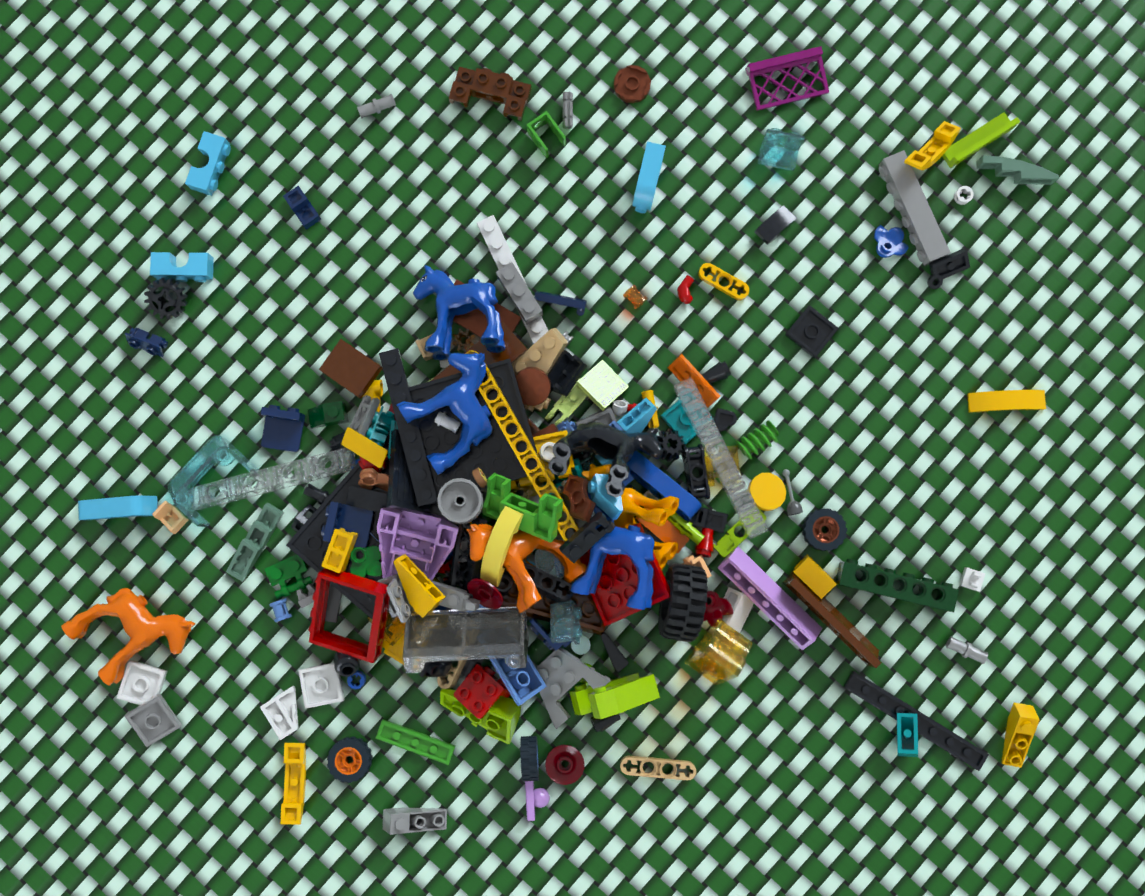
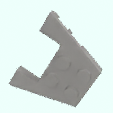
[536,647,611,729]

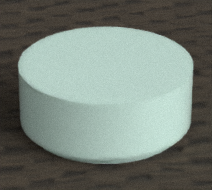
[571,635,590,655]

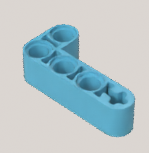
[78,496,158,520]

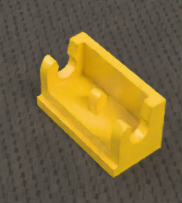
[321,528,359,573]
[793,554,837,599]

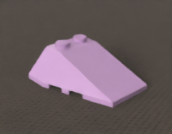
[377,508,459,581]

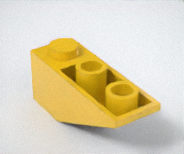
[1002,702,1040,768]

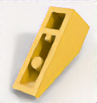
[393,554,446,618]

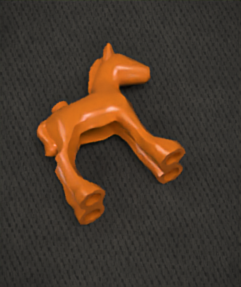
[466,524,587,613]
[61,588,196,686]

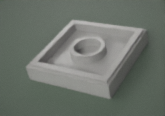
[125,694,182,748]

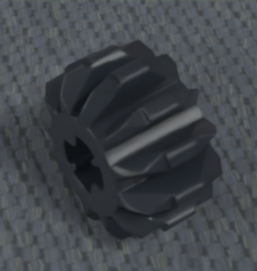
[657,429,686,462]

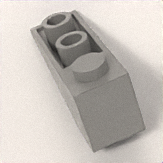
[383,808,447,835]

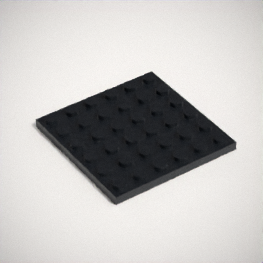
[409,359,538,505]

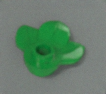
[350,546,382,577]

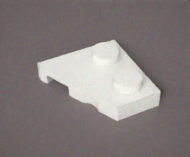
[260,686,299,740]

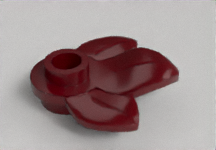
[703,591,734,629]

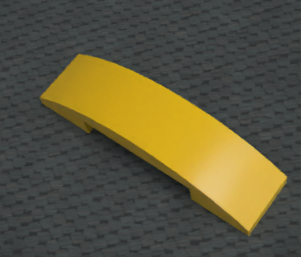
[904,121,961,170]
[967,390,1046,413]
[280,743,306,825]

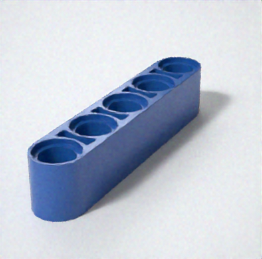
[627,450,702,521]

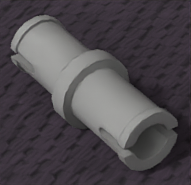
[357,94,396,119]
[946,636,988,664]

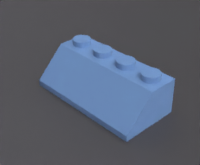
[477,619,547,706]

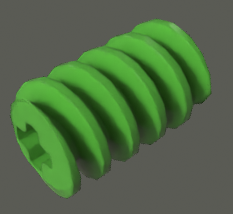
[736,420,779,460]

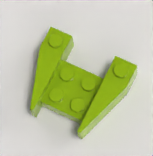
[569,673,660,719]

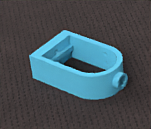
[632,141,666,213]

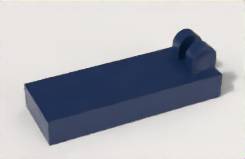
[534,291,587,316]

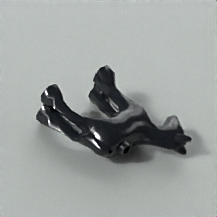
[549,421,663,498]

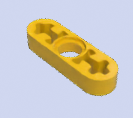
[698,263,749,300]

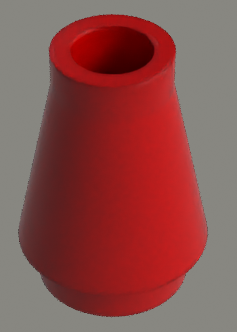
[695,528,714,558]

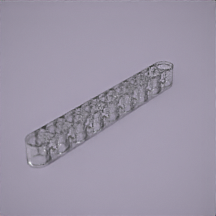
[673,377,768,539]

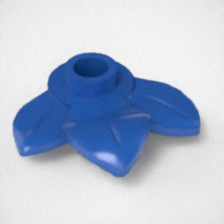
[874,225,909,258]

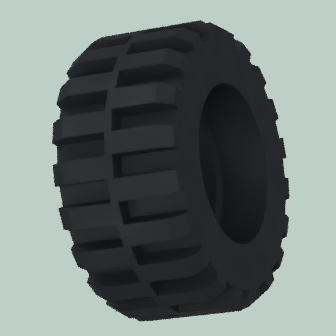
[658,563,708,642]

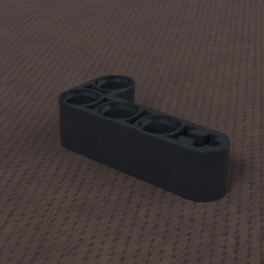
[495,562,574,604]

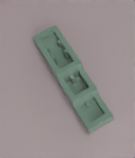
[976,155,1059,185]
[226,503,284,582]

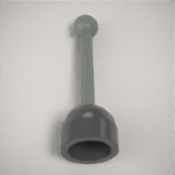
[782,469,803,516]

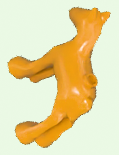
[582,464,679,570]

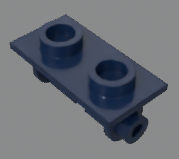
[125,328,168,357]

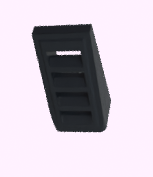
[601,632,629,673]

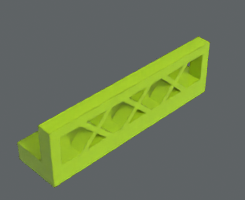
[942,112,1020,169]

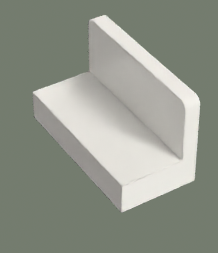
[721,587,754,635]

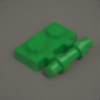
[264,554,313,599]

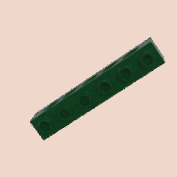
[836,559,959,612]

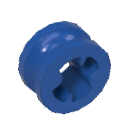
[347,671,366,689]

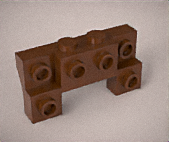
[449,67,532,121]

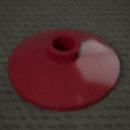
[467,579,503,609]
[545,745,585,785]

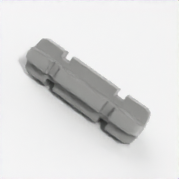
[563,92,573,129]

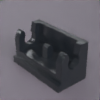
[547,350,587,397]

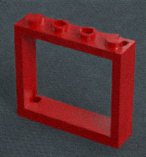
[308,568,390,663]

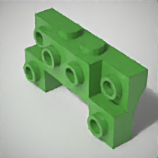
[483,473,563,543]

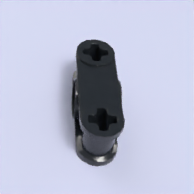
[681,444,710,499]

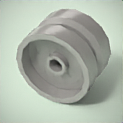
[437,478,484,524]

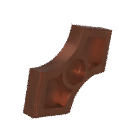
[562,474,596,522]

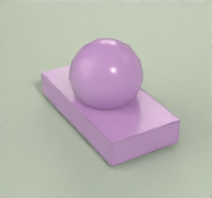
[525,781,550,821]

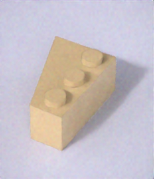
[512,328,568,375]

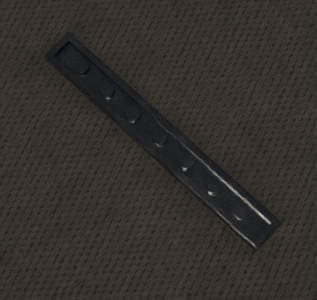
[843,670,989,771]

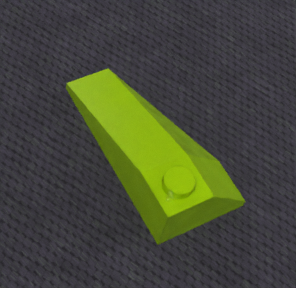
[440,689,521,744]

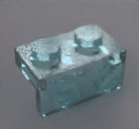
[550,600,582,645]

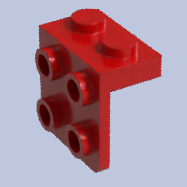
[454,664,511,719]

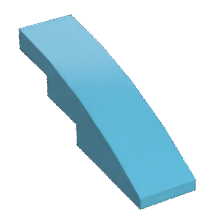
[595,398,657,465]

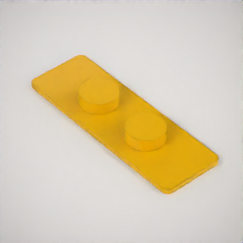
[341,427,388,468]

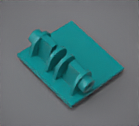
[366,406,394,446]

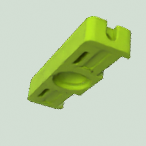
[713,506,766,557]

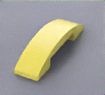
[480,506,524,587]

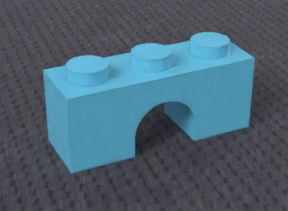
[185,131,231,196]
[150,252,214,282]

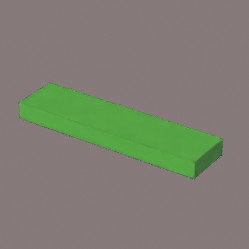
[375,719,456,765]

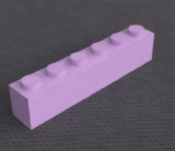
[718,546,822,650]

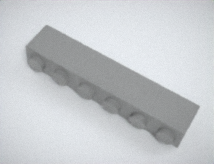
[879,150,951,266]

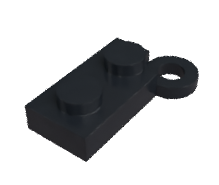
[927,248,970,289]

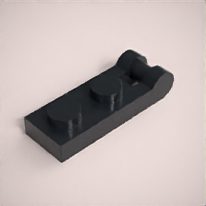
[559,511,615,563]

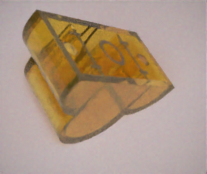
[684,619,753,685]

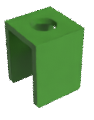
[527,111,566,159]

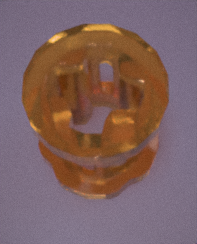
[623,284,648,310]

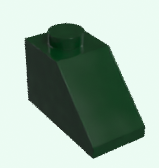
[308,401,349,429]

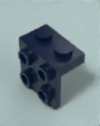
[261,405,305,452]
[321,501,374,548]
[529,617,574,651]

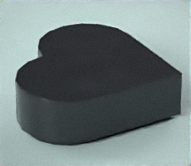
[713,408,737,432]

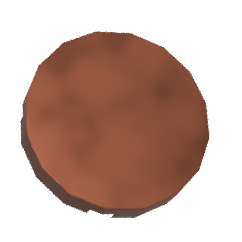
[614,65,651,103]
[515,367,551,406]

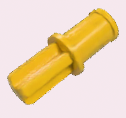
[641,390,659,429]

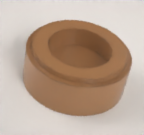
[472,467,487,488]

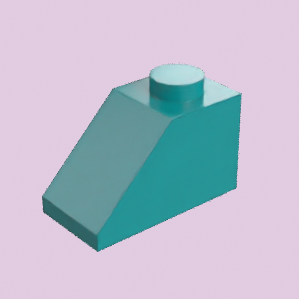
[897,713,918,757]

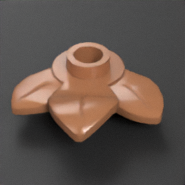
[358,468,389,491]

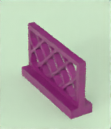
[745,46,829,111]

